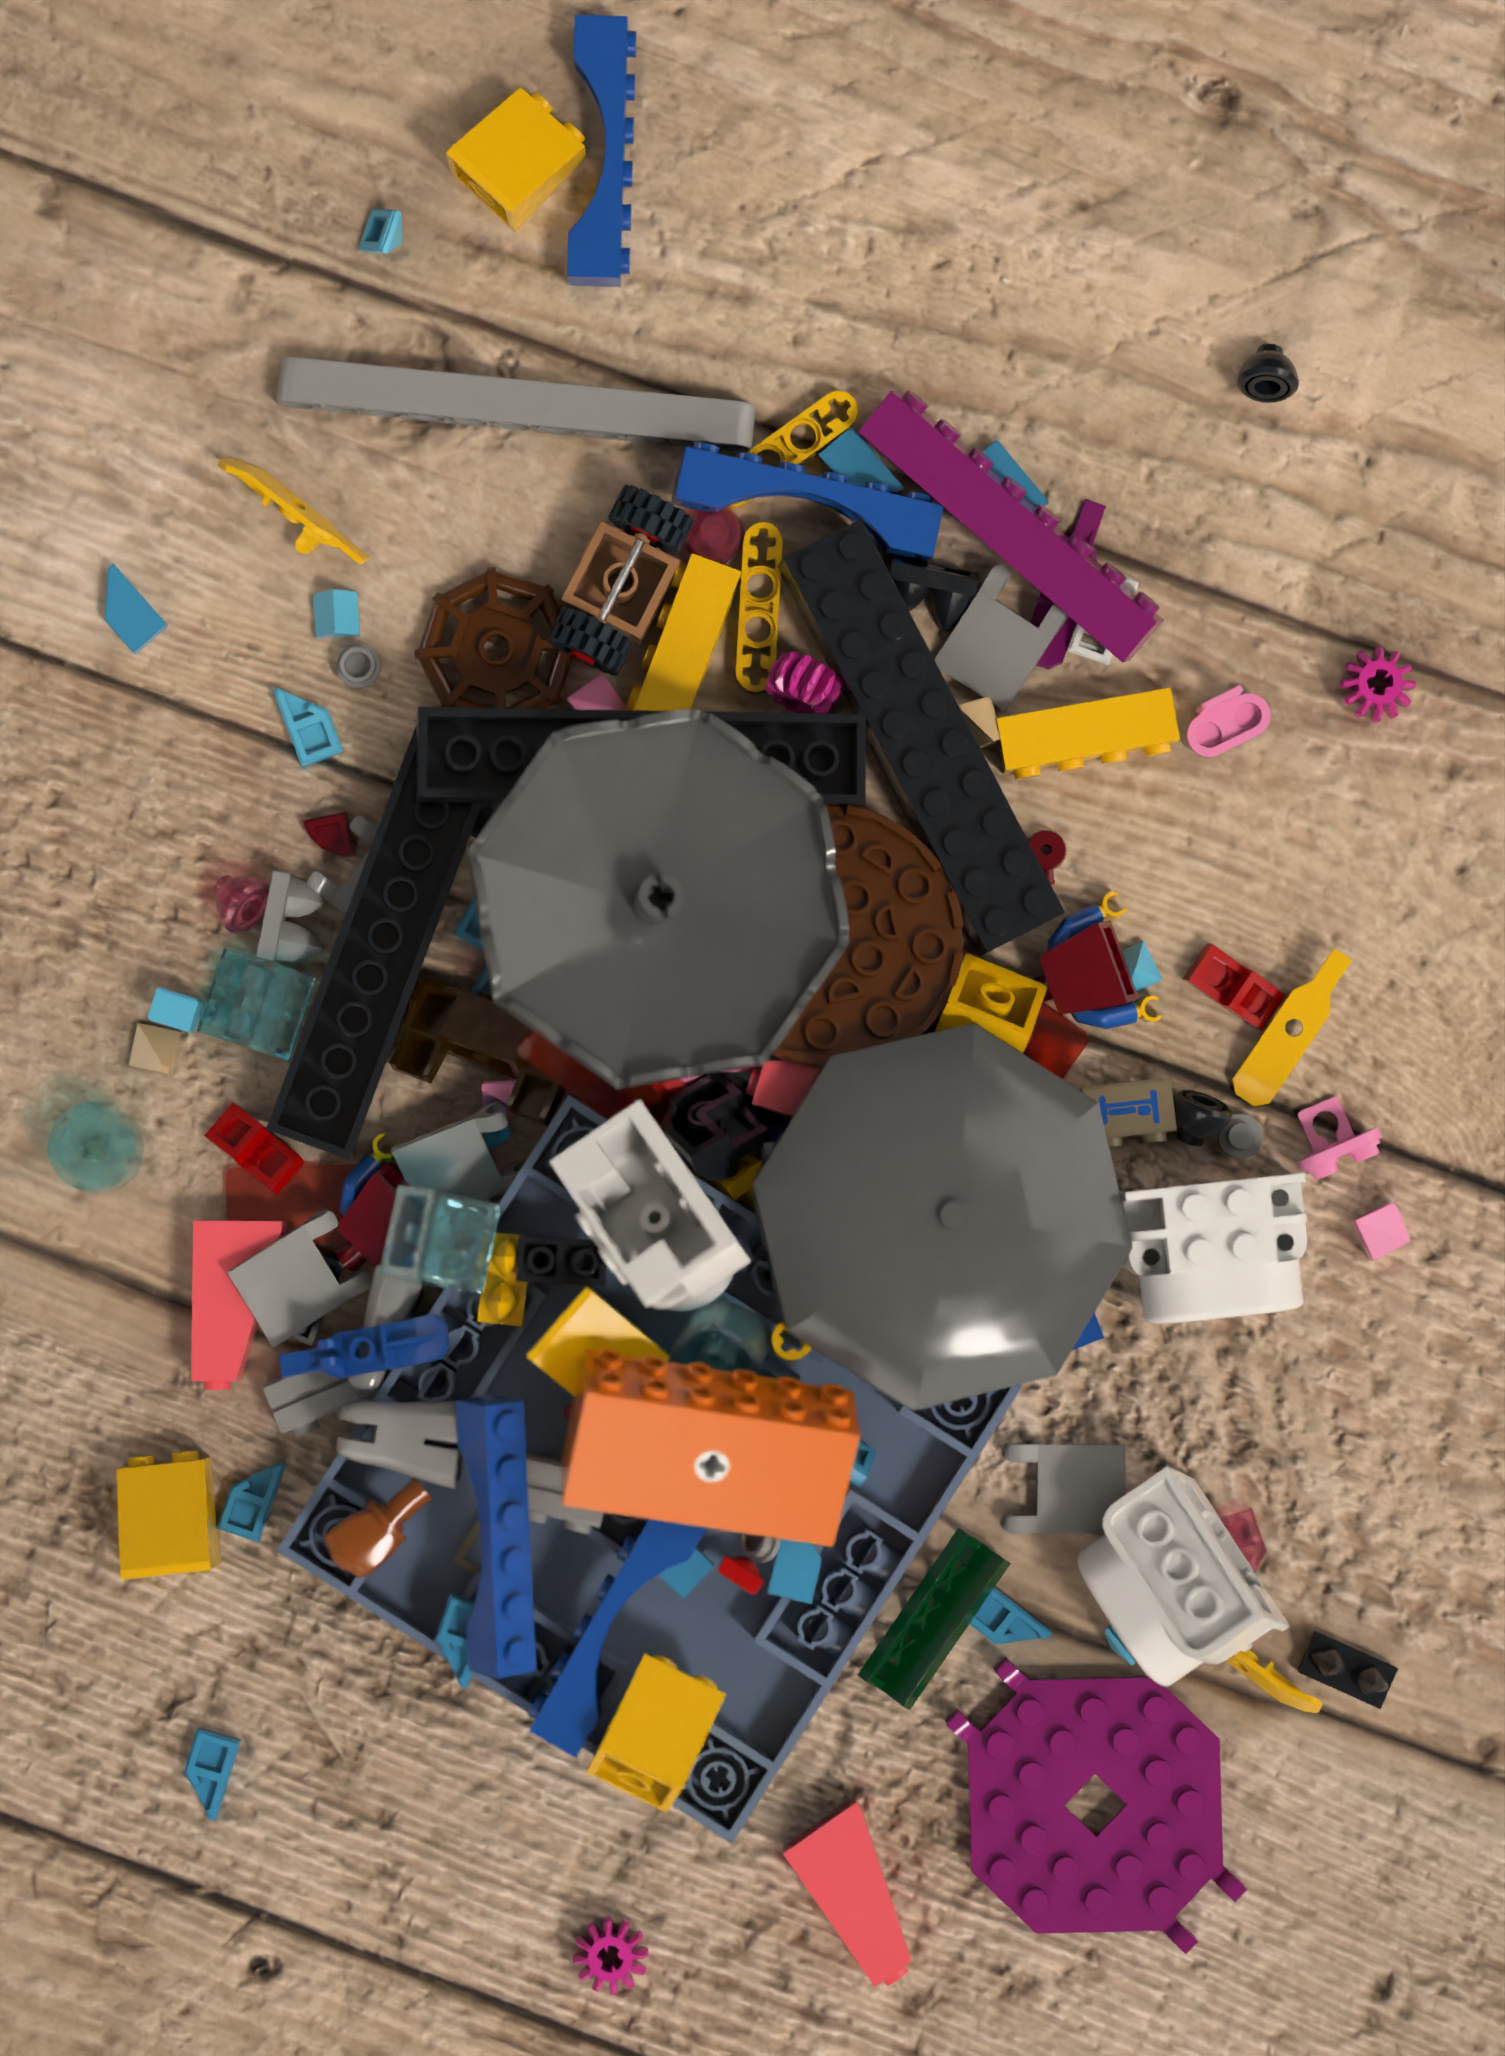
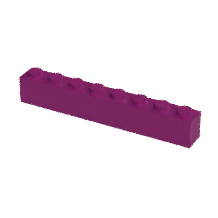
[858,390,1164,663]

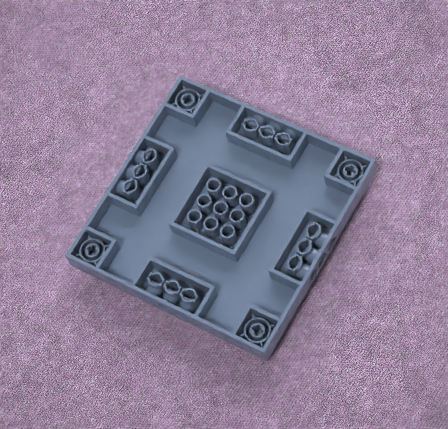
[276,1095,1023,1844]

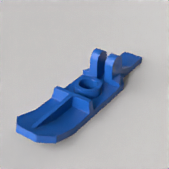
[279,1314,450,1379]

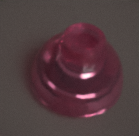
[685,507,745,564]
[212,875,270,934]

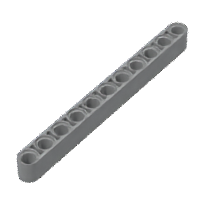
[276,357,756,452]

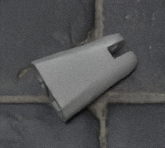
[348,1264,424,1398]
[336,1401,464,1490]

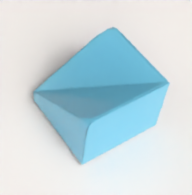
[148,987,204,1034]

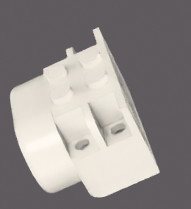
[549,1099,751,1311]
[1120,1173,1307,1324]
[1077,1466,1290,1686]

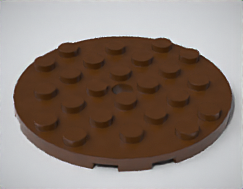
[772,805,964,1068]

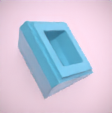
[313,589,360,639]

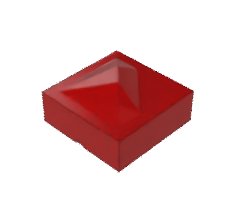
[717,1553,764,1595]

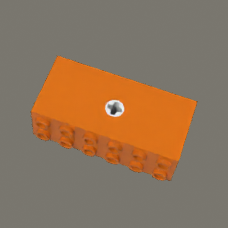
[561,1348,860,1547]

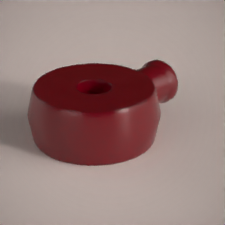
[1028,830,1067,885]

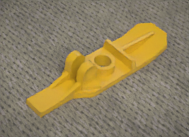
[218,457,370,565]
[1232,948,1352,1106]
[1226,1649,1323,1713]

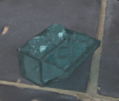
[197,948,316,1061]
[379,1185,501,1294]

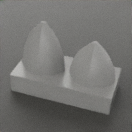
[256,870,324,963]

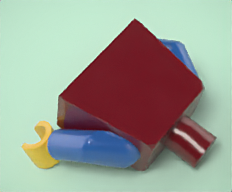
[1032,891,1163,1029]
[337,1133,476,1271]

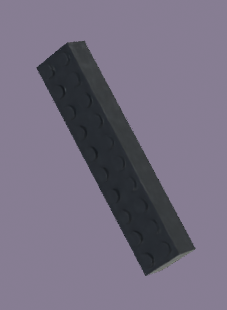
[778,519,1065,957]
[416,707,866,807]
[266,727,483,1160]

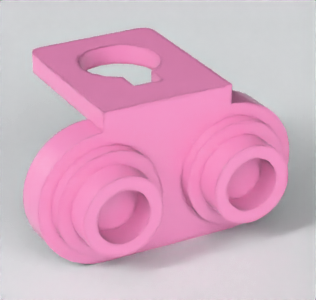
[1186,685,1271,758]
[1297,1097,1383,1180]

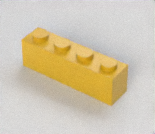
[626,553,741,711]
[997,688,1180,780]

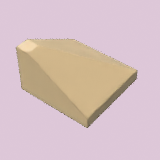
[128,1023,181,1075]

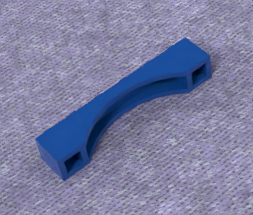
[567,15,637,287]
[671,442,943,562]
[456,1395,536,1679]
[527,1517,707,1758]

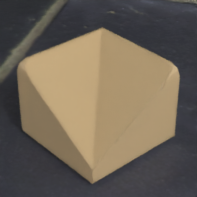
[958,697,1000,749]

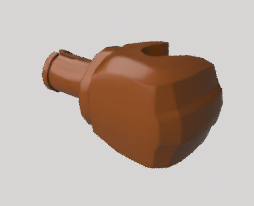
[323,1478,432,1578]

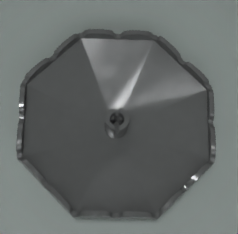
[467,709,849,1089]
[752,1023,1133,1410]

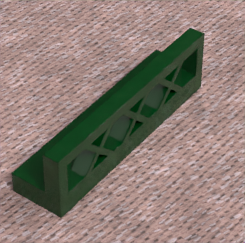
[857,1528,1011,1710]

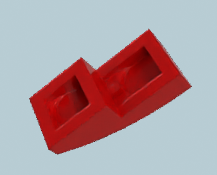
[1183,943,1286,1031]
[204,1102,305,1196]

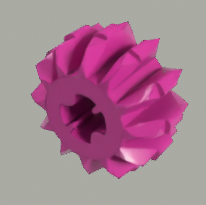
[1339,646,1416,723]
[765,652,843,714]
[573,1916,649,1995]

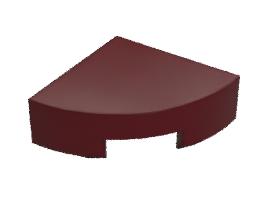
[303,812,356,857]

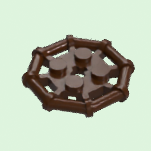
[414,567,573,709]

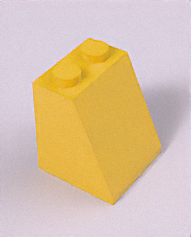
[446,87,587,233]
[932,953,1048,1054]
[527,1285,671,1396]
[116,1450,221,1580]
[586,1654,726,1813]

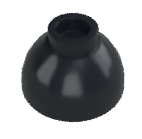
[1237,344,1299,403]
[1173,1090,1232,1147]

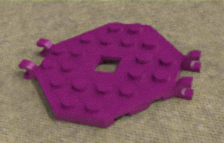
[945,1657,1247,1954]

